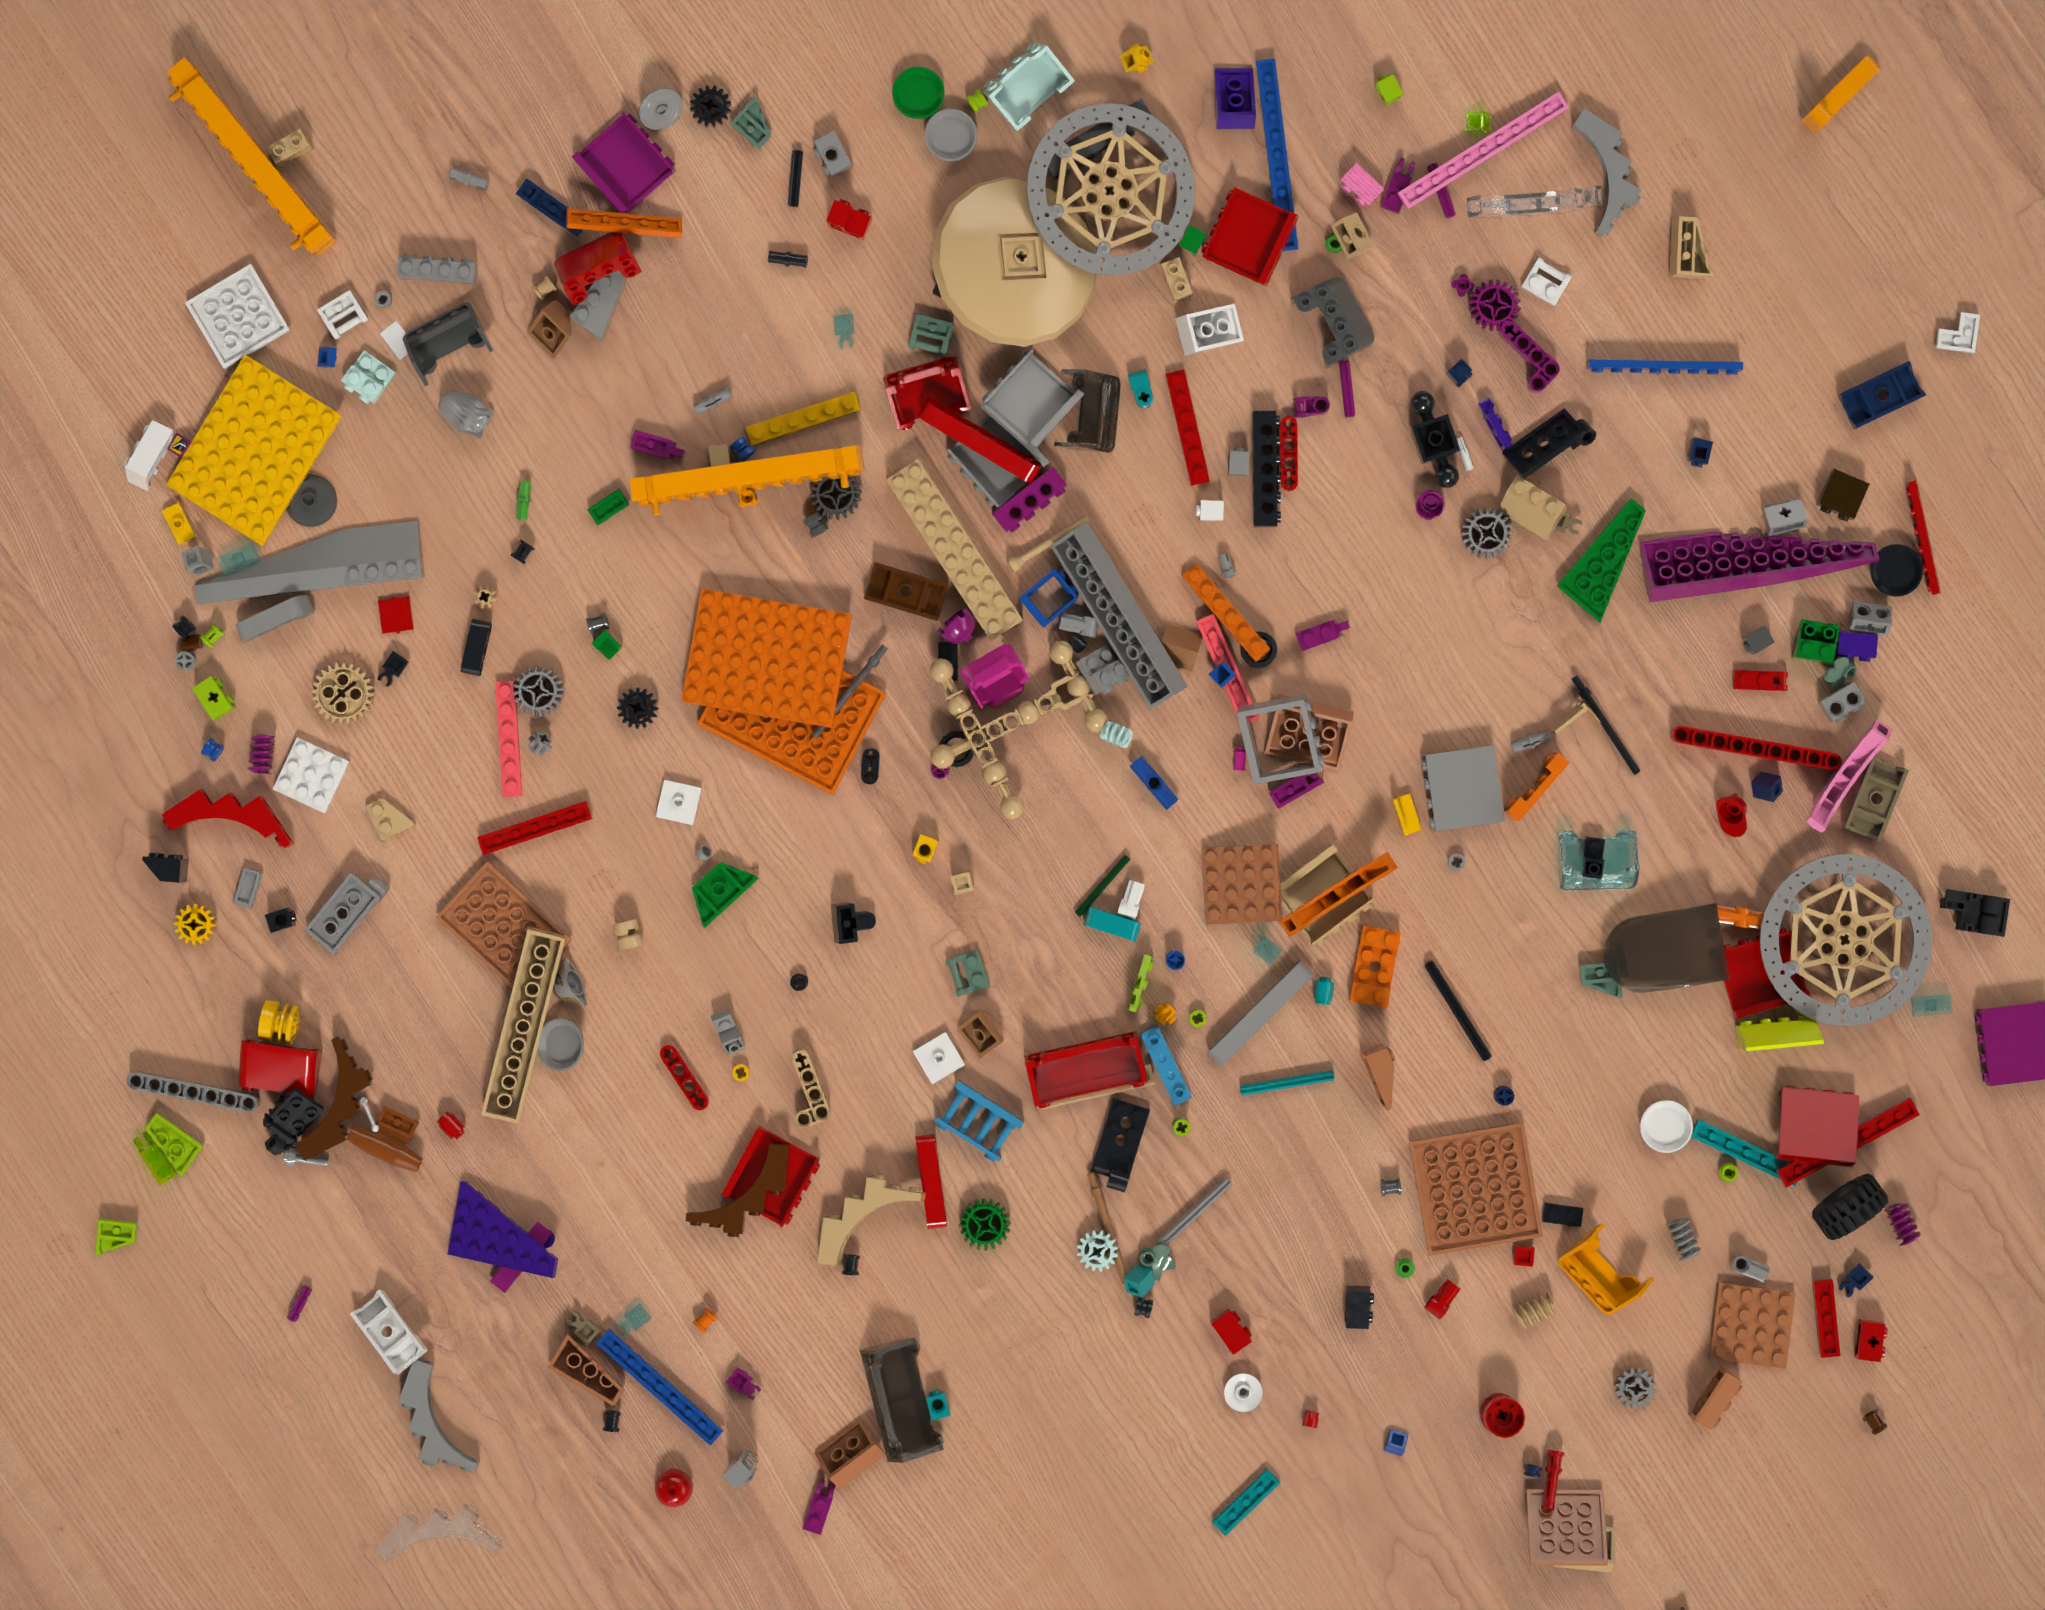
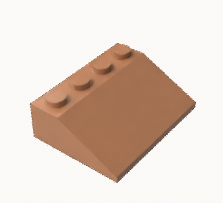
[1265,694,1354,771]
[1360,1044,1396,1111]

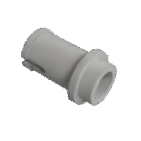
[1217,553,1236,579]

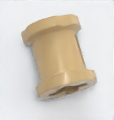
[532,276,557,301]

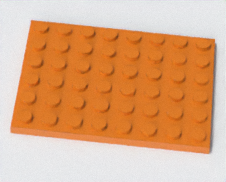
[681,588,852,728]
[697,671,886,795]

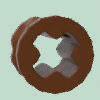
[1862,1409,1888,1435]

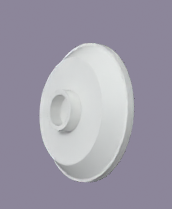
[1640,1100,1693,1153]

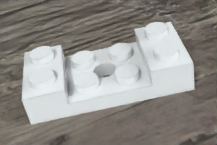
[350,1289,428,1375]

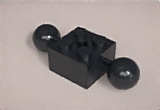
[1410,391,1460,488]

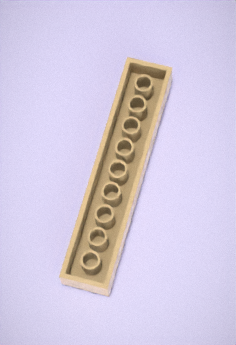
[886,459,1023,642]
[481,926,566,1124]

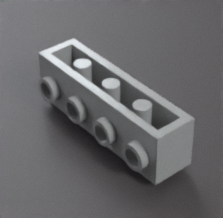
[397,255,478,285]
[722,1449,758,1490]

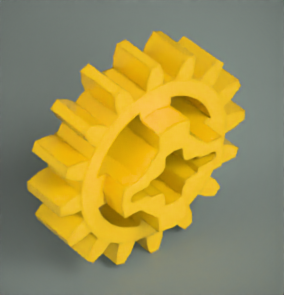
[174,904,217,945]

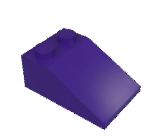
[1214,68,1256,129]

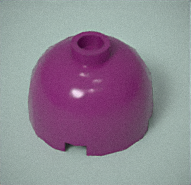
[937,607,976,644]

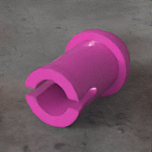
[1233,747,1246,771]

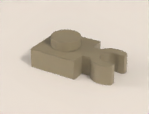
[1555,512,1582,535]
[566,1311,601,1345]

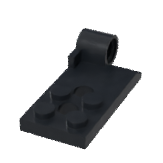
[1502,408,1597,479]
[1091,1098,1150,1193]

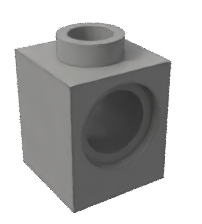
[1228,448,1249,476]
[182,546,214,575]

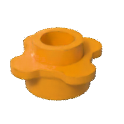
[737,488,757,508]

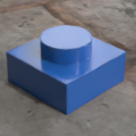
[317,347,337,368]

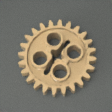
[311,662,375,725]

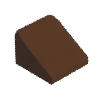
[180,634,203,652]

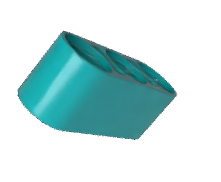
[1083,907,1142,942]

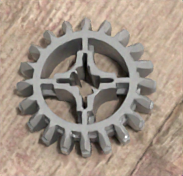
[1461,507,1513,560]
[512,665,565,717]

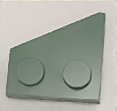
[730,96,771,150]
[1579,961,1623,998]

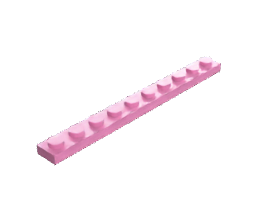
[1397,92,1569,210]

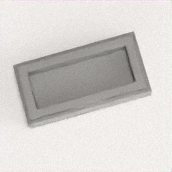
[233,867,263,909]

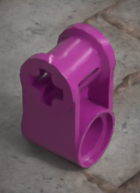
[1293,396,1330,418]

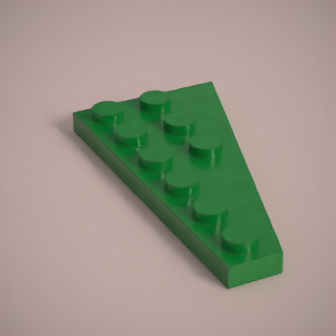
[1556,498,1646,623]

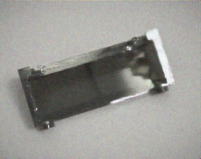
[860,1338,944,1463]

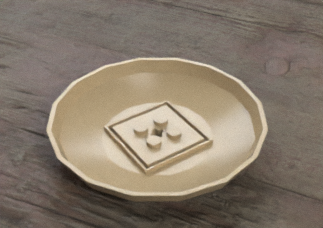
[932,176,1096,347]

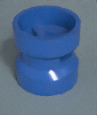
[729,436,756,462]
[1166,950,1185,970]

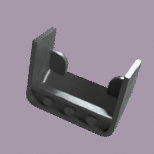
[403,303,493,386]

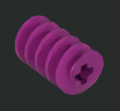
[248,734,275,774]
[1884,1203,1921,1246]

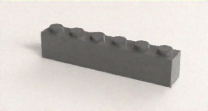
[1048,98,1152,179]

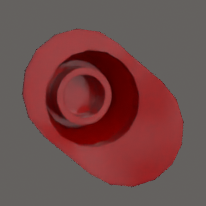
[1716,793,1747,837]

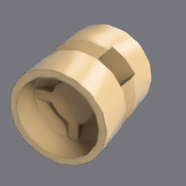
[613,919,643,951]

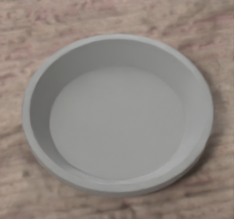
[925,109,977,161]
[537,1018,584,1071]

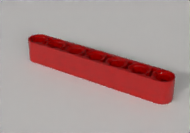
[918,398,1041,483]

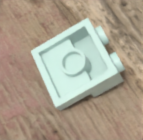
[341,350,396,404]

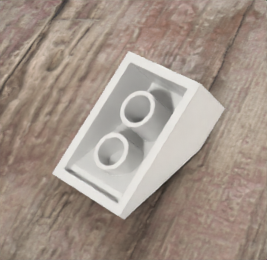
[1175,304,1244,356]

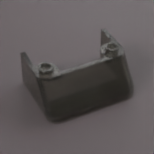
[1054,369,1121,453]

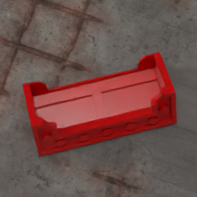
[1024,1031,1148,1108]

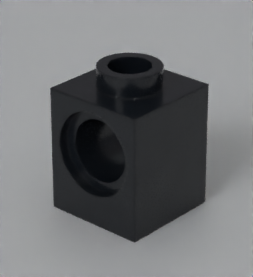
[265,908,297,933]

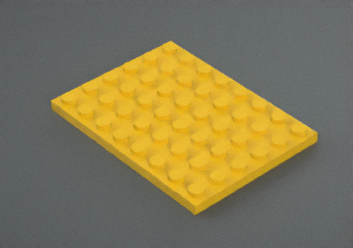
[166,355,343,546]

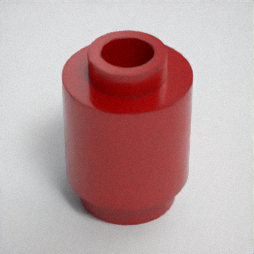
[437,1111,465,1140]

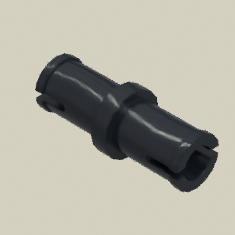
[768,250,808,268]

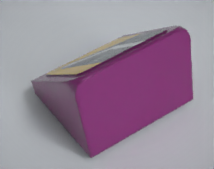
[167,433,192,458]

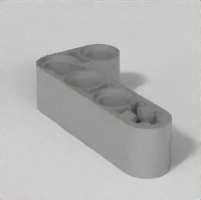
[235,595,315,643]

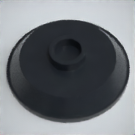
[1870,544,1923,597]

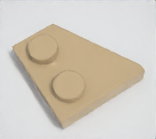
[365,798,416,841]

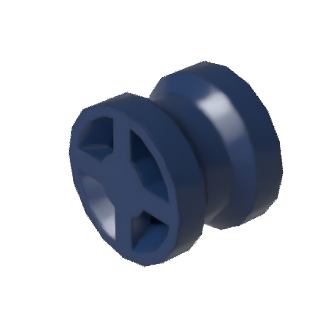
[1494,1086,1515,1106]

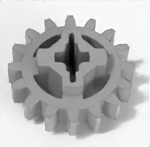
[1614,1367,1657,1409]

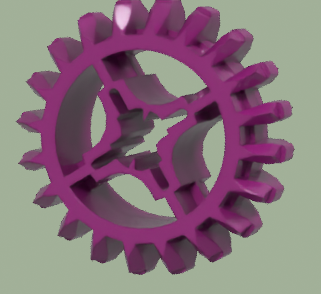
[1469,279,1521,331]

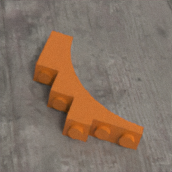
[1279,852,1398,937]

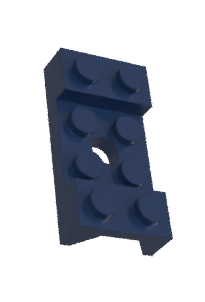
[1837,361,1926,430]

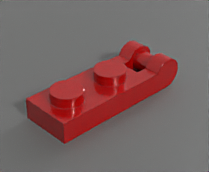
[1733,670,1788,691]

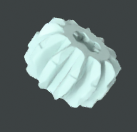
[1100,721,1133,748]

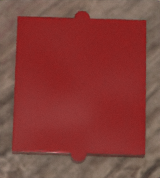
[378,596,414,634]

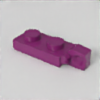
[630,430,685,460]
[1295,620,1350,651]

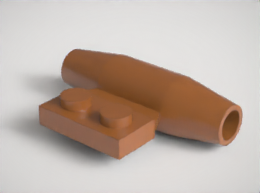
[347,1106,423,1172]

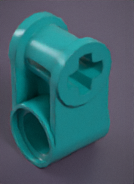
[1127,369,1153,408]

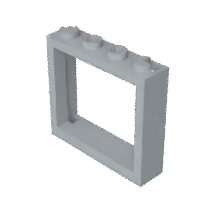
[1237,694,1325,784]

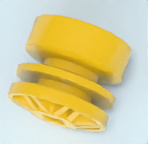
[258,1000,300,1045]

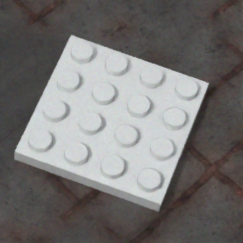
[185,264,291,369]

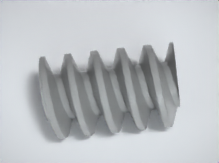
[1666,1218,1701,1261]

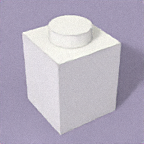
[1196,500,1224,521]

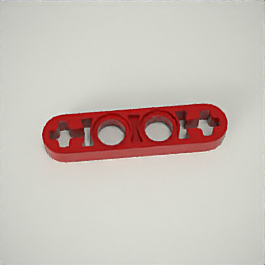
[1280,416,1298,492]
[660,1045,709,1110]

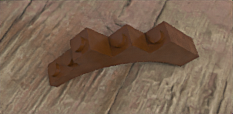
[296,1037,373,1161]
[685,1143,790,1237]

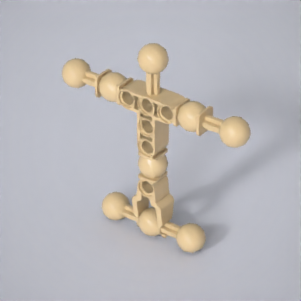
[929,640,1109,820]

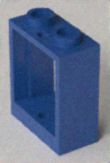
[1019,569,1079,628]

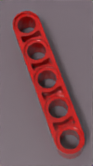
[915,1134,947,1230]

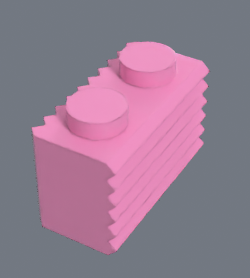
[1340,162,1385,207]

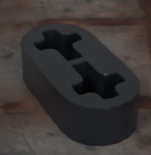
[861,748,880,785]

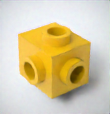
[1119,44,1154,74]

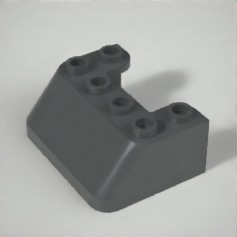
[1291,277,1374,369]

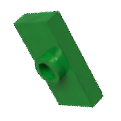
[587,489,630,526]

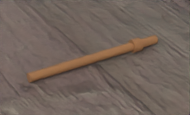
[1087,1172,1127,1284]

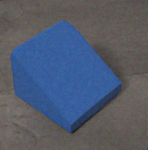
[1384,1428,1409,1456]

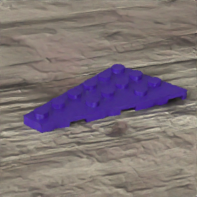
[447,1181,558,1278]

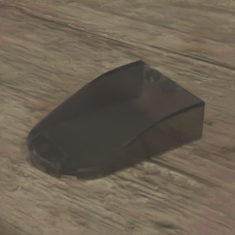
[1603,903,1730,993]

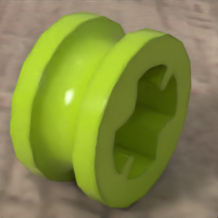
[1189,1010,1207,1027]

